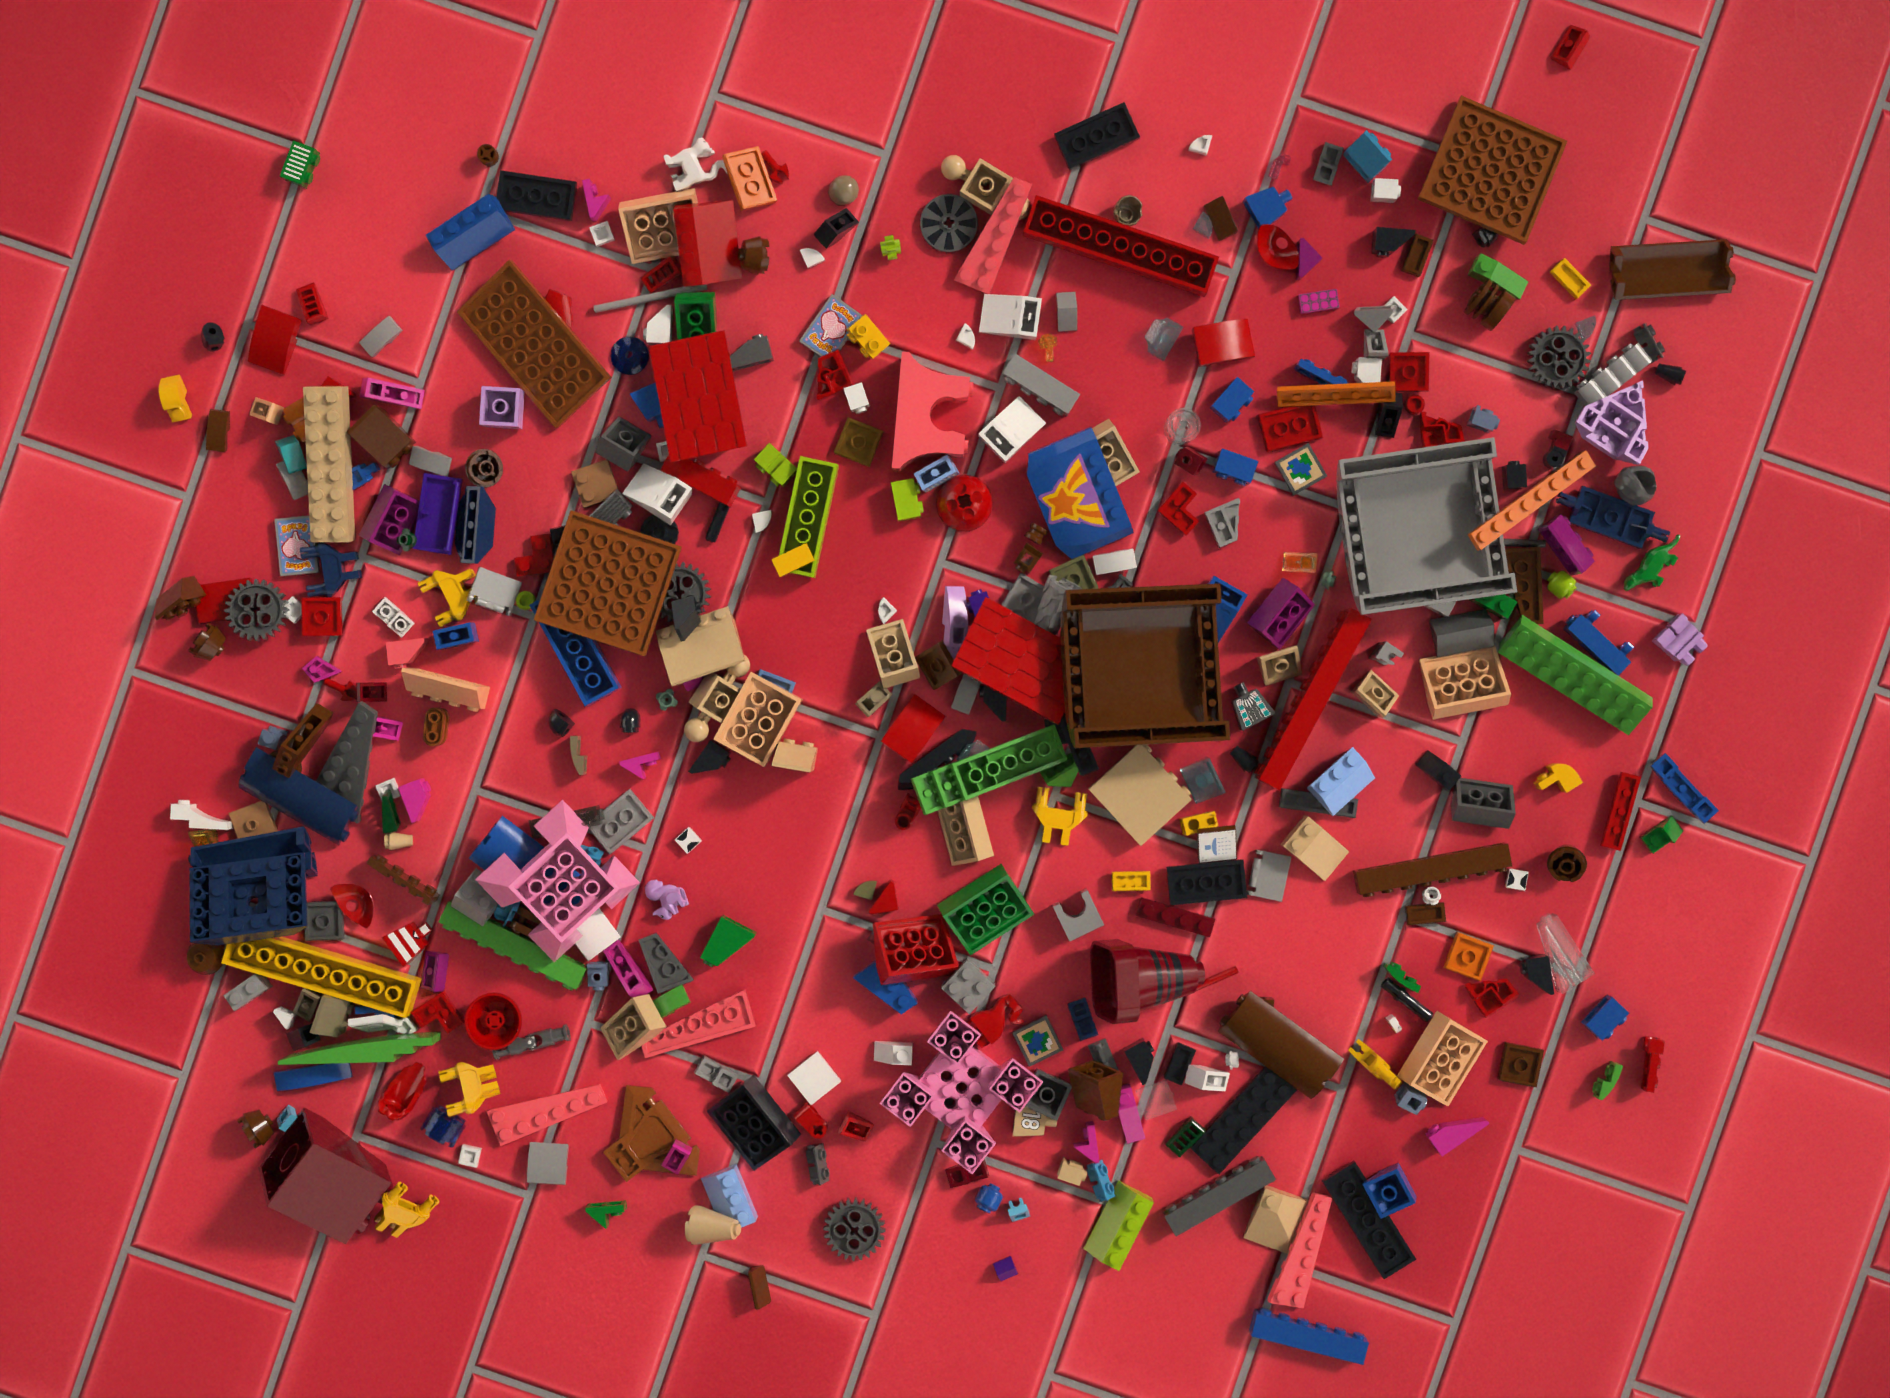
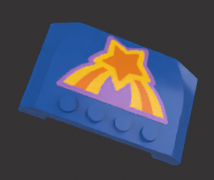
[1026,427,1134,559]

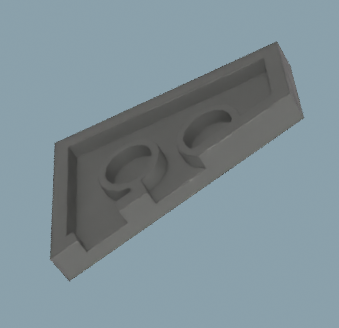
[638,933,694,994]

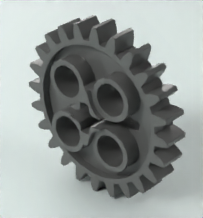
[1527,326,1591,389]
[660,562,711,622]
[224,579,290,642]
[823,1197,886,1261]

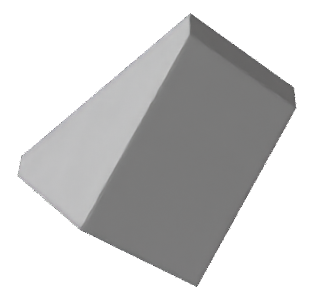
[1056,292,1077,332]
[1354,305,1396,333]
[1364,329,1388,360]

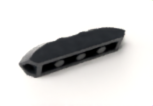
[898,729,977,790]

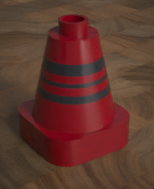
[1090,939,1205,1024]

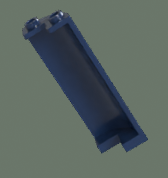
[239,747,359,845]
[188,826,318,878]

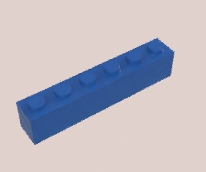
[1249,1308,1369,1365]

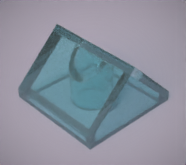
[1180,756,1226,804]

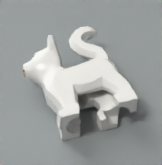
[663,138,728,192]

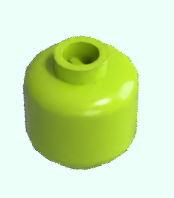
[1547,571,1577,599]

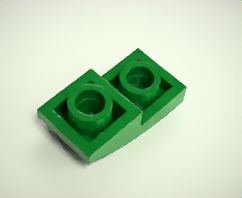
[1383,961,1421,993]

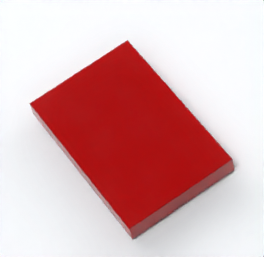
[1257,405,1323,452]
[196,578,257,624]

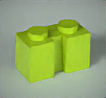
[754,443,797,487]
[891,478,924,522]

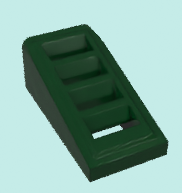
[382,789,401,834]
[1165,1116,1206,1157]

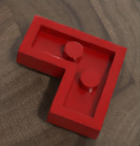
[1157,482,1199,536]
[514,534,554,577]
[410,991,465,1034]

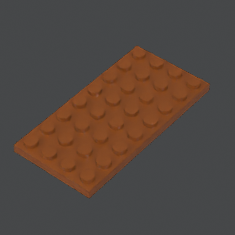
[457,260,612,428]

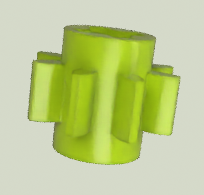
[880,235,901,260]

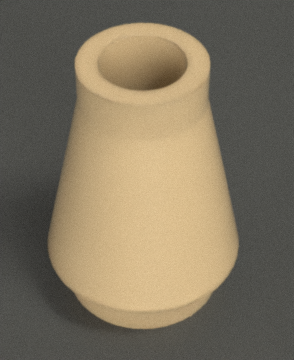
[384,832,413,851]

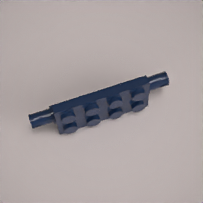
[1556,486,1670,549]

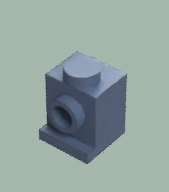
[1467,405,1500,433]
[258,725,289,750]
[587,961,609,990]
[1394,1082,1427,1115]

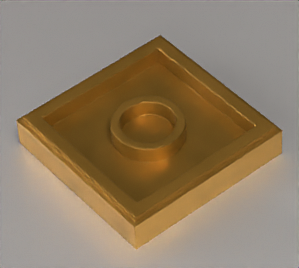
[834,417,884,467]

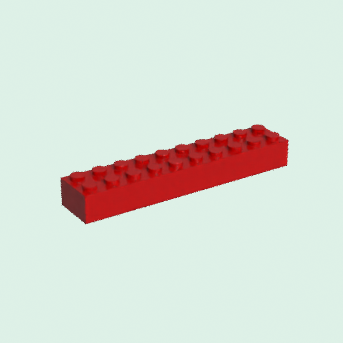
[1023,195,1219,297]
[1254,608,1372,790]

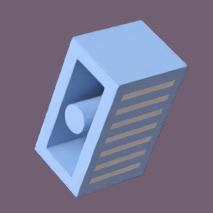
[914,455,960,493]

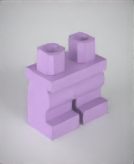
[1652,613,1708,666]

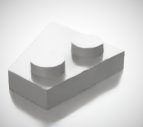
[1204,498,1240,548]

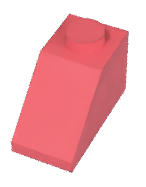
[386,638,429,669]

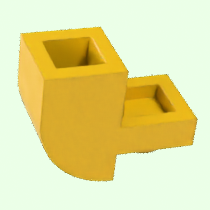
[159,374,192,422]
[1533,763,1583,793]

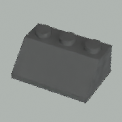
[1451,778,1516,829]

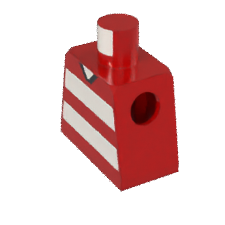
[382,922,432,967]

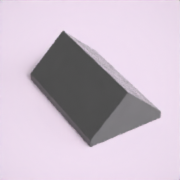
[1429,609,1494,657]

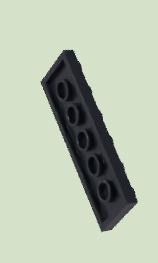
[1190,1066,1297,1174]
[1322,1161,1416,1279]

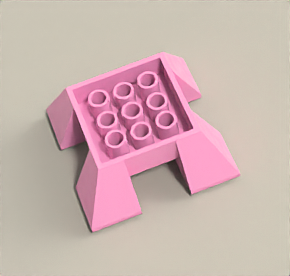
[475,800,640,962]
[880,1011,1043,1174]

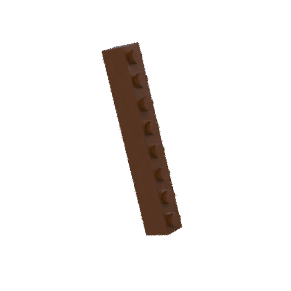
[1353,842,1512,897]

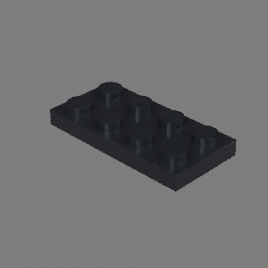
[1054,102,1140,170]
[496,170,577,221]
[1166,859,1247,905]

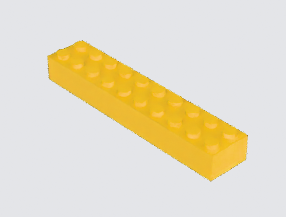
[221,937,422,1018]

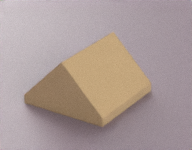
[1256,646,1302,686]
[1350,670,1399,718]

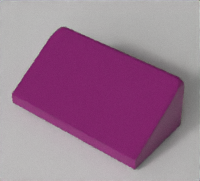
[421,951,449,992]

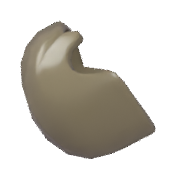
[828,175,859,206]
[1113,195,1143,226]

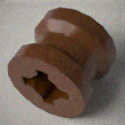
[477,144,499,167]
[1024,522,1048,545]

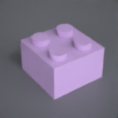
[479,386,525,429]

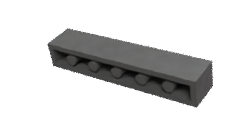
[1163,1156,1276,1236]

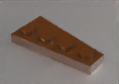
[1505,547,1544,624]
[367,855,440,905]

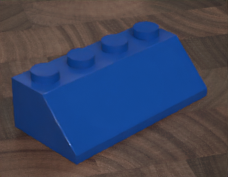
[426,194,515,270]

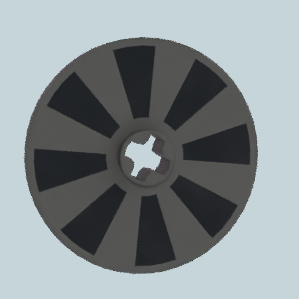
[920,194,978,252]

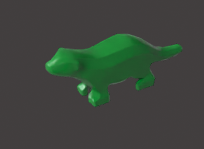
[1623,534,1681,591]

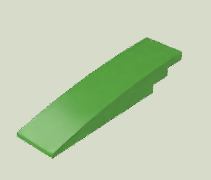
[911,724,1068,815]
[278,1032,441,1065]

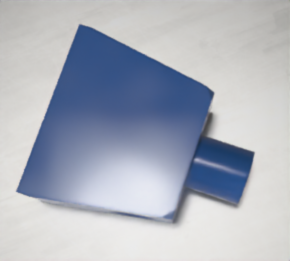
[1243,187,1293,230]
[630,383,664,428]

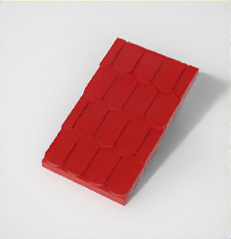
[649,330,747,462]
[951,597,1065,725]

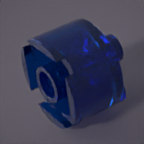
[420,1105,466,1147]

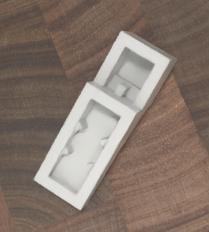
[170,800,234,830]

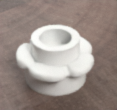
[1422,887,1441,905]
[1225,1050,1239,1070]

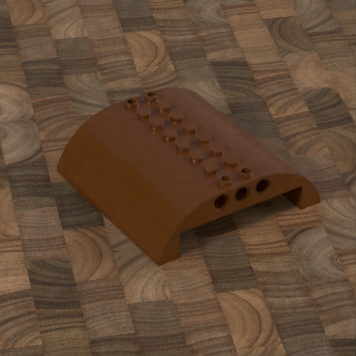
[1061,584,1230,748]

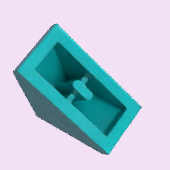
[275,435,307,474]

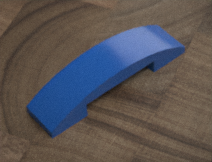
[1651,753,1719,824]
[273,1063,353,1091]

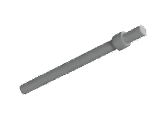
[594,284,707,313]

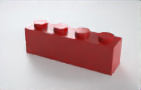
[660,454,741,508]

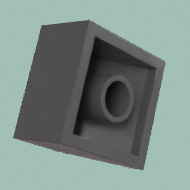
[595,417,651,472]
[1025,1068,1072,1121]

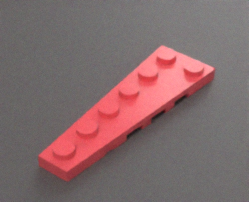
[954,177,1033,294]
[642,989,756,1058]
[486,1084,607,1146]
[1267,1192,1332,1308]

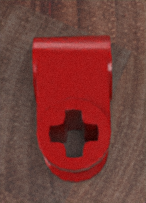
[895,793,921,830]
[793,1102,828,1139]

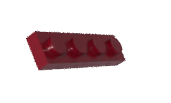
[1136,897,1215,937]

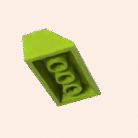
[1084,1180,1154,1271]

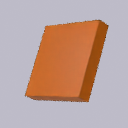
[1444,932,1494,981]

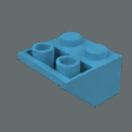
[1343,130,1392,183]

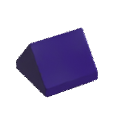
[993,1256,1018,1281]

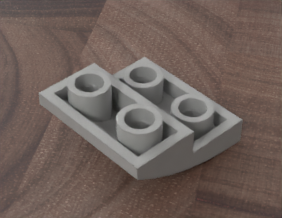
[527,1142,569,1185]

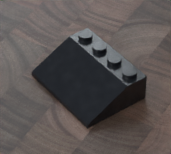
[707,1075,801,1171]

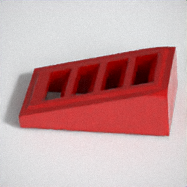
[640,256,682,294]
[296,282,329,325]

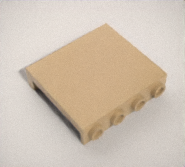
[1088,744,1192,846]

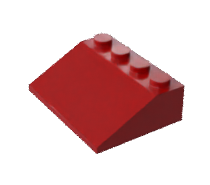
[673,200,742,287]
[873,914,959,985]

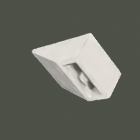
[979,294,1042,340]
[978,396,1046,463]
[622,463,692,525]

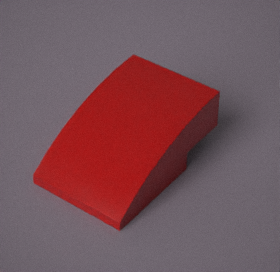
[248,305,302,375]
[1192,319,1255,367]
[881,694,946,763]

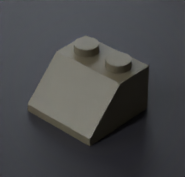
[310,994,355,1037]

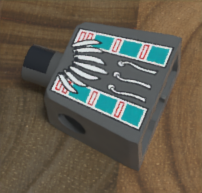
[1231,682,1275,731]

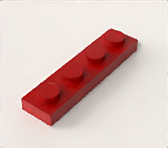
[1600,772,1641,851]

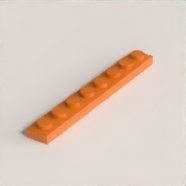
[1467,450,1596,551]

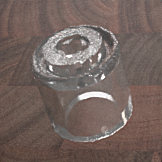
[1163,408,1201,446]

